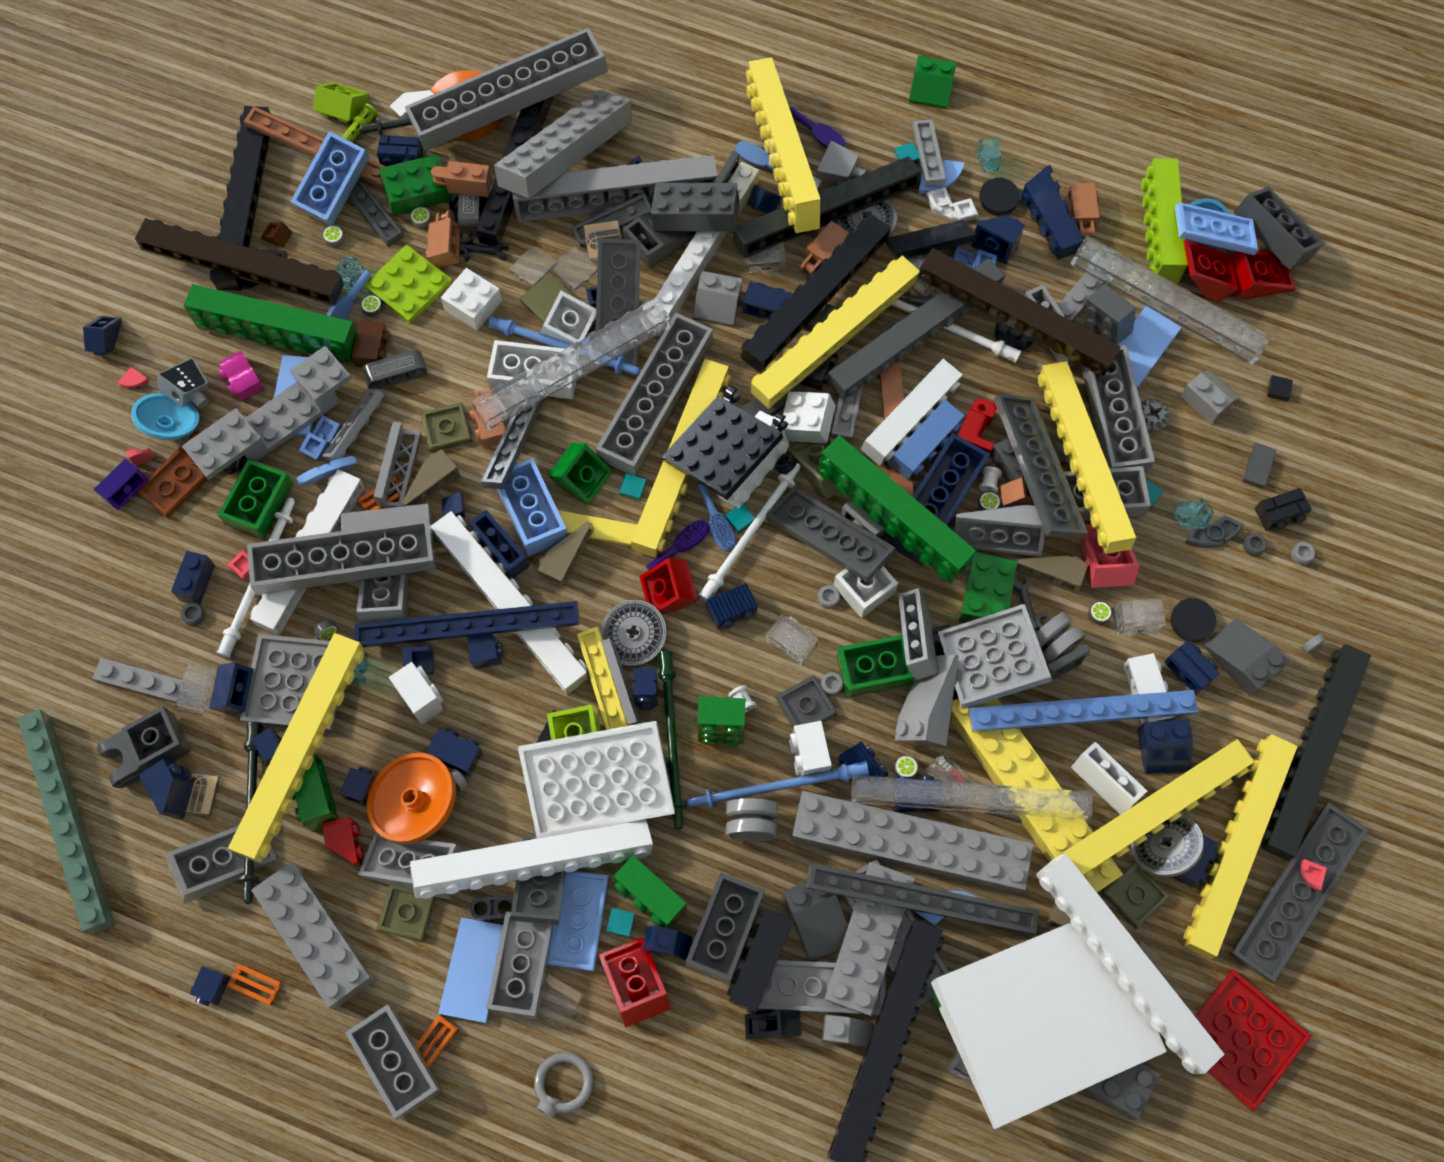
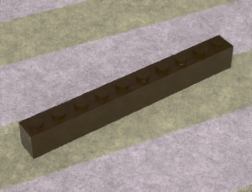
[135,218,344,306]
[918,248,1121,376]

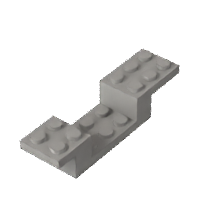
[182,346,352,480]

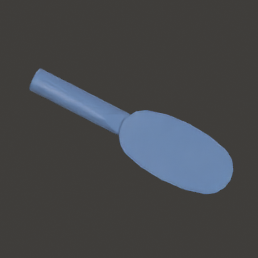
[735,141,774,170]
[326,270,372,320]
[697,483,736,552]

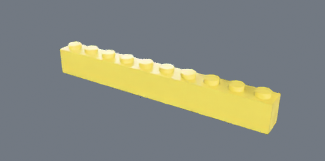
[751,256,919,409]
[631,359,731,558]
[1038,361,1136,554]
[228,633,365,863]
[1183,734,1297,959]
[1059,739,1254,879]

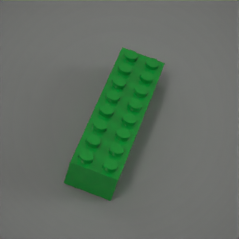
[183,284,357,363]
[818,435,976,584]

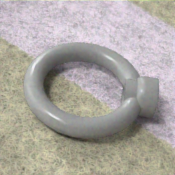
[534,1052,593,1119]

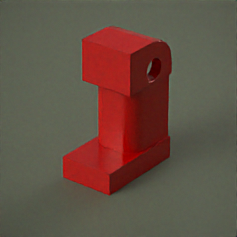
[958,398,997,454]

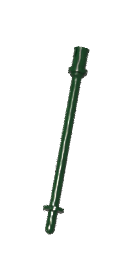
[658,651,688,830]

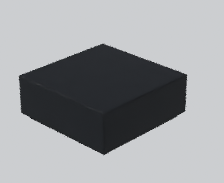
[1267,375,1293,401]

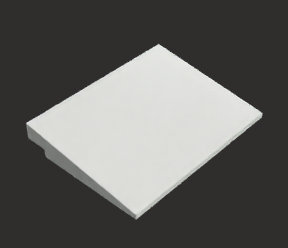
[931,923,1167,1129]

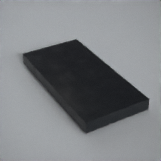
[886,220,977,259]

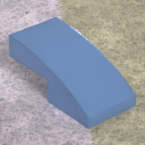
[952,247,997,269]
[299,415,342,460]

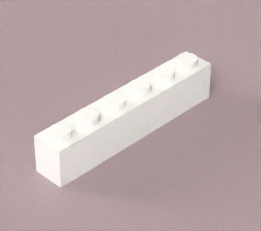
[860,359,963,466]

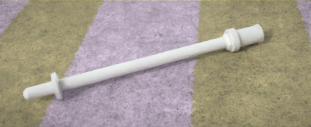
[892,299,1021,363]
[698,463,801,602]
[216,497,295,658]

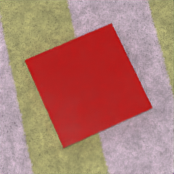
[1195,969,1312,1112]

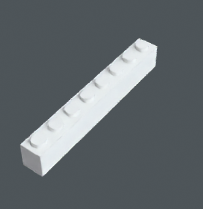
[250,469,365,636]

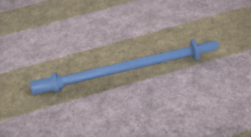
[488,315,640,375]
[686,761,869,809]

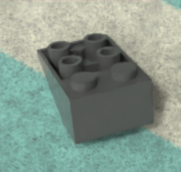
[623,213,696,269]

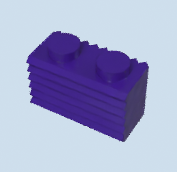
[93,459,149,510]

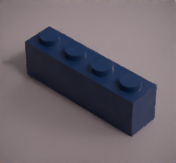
[1021,165,1084,260]

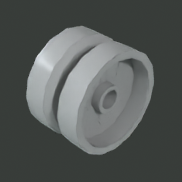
[1035,612,1086,665]
[726,798,778,841]

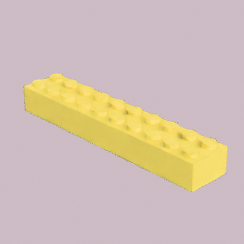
[746,57,820,233]
[950,697,1123,892]

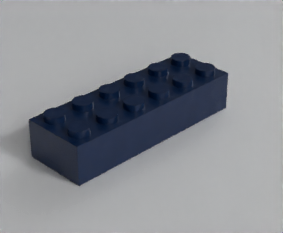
[886,433,990,566]

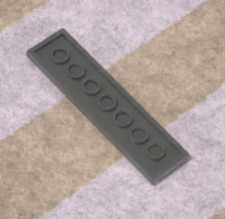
[994,394,1089,539]
[1230,802,1369,983]

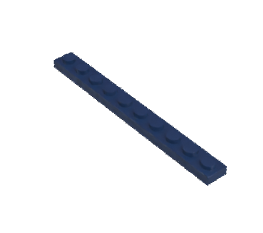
[354,601,580,648]

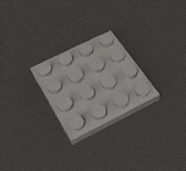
[938,604,1052,709]
[240,634,337,731]

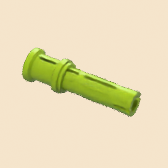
[341,103,379,143]

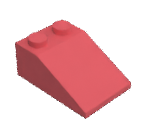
[1080,524,1139,588]

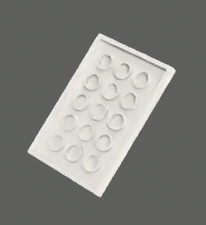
[518,721,675,839]

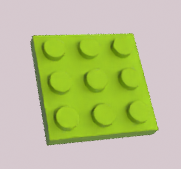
[364,244,452,324]

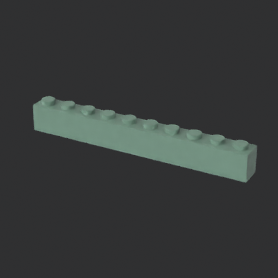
[17,709,116,935]

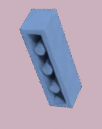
[888,399,965,480]

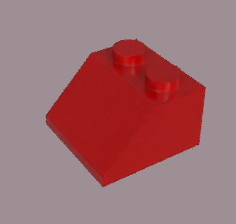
[639,558,698,614]

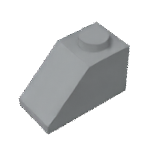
[822,1015,872,1047]

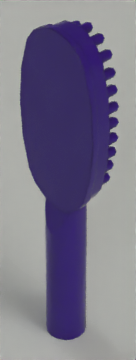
[789,107,845,148]
[646,520,710,570]

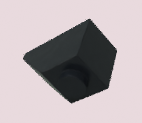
[745,1010,801,1040]

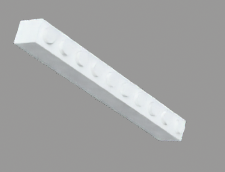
[642,162,759,338]
[431,511,588,695]
[410,819,653,899]
[1036,853,1225,1074]

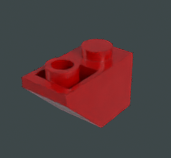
[322,816,364,867]

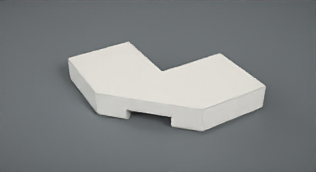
[390,90,433,118]
[926,187,978,222]

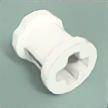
[979,466,1002,493]
[728,685,757,713]

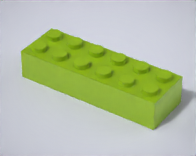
[1141,158,1188,287]

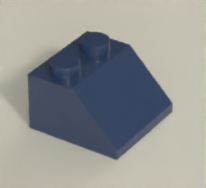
[971,215,1025,265]
[1137,719,1193,774]
[139,759,194,820]

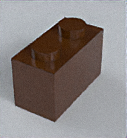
[352,320,390,367]

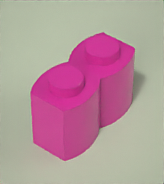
[218,351,264,401]

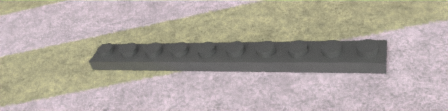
[806,863,1039,935]

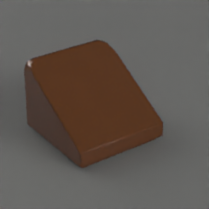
[261,222,292,247]

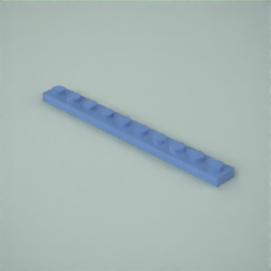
[968,690,1198,732]

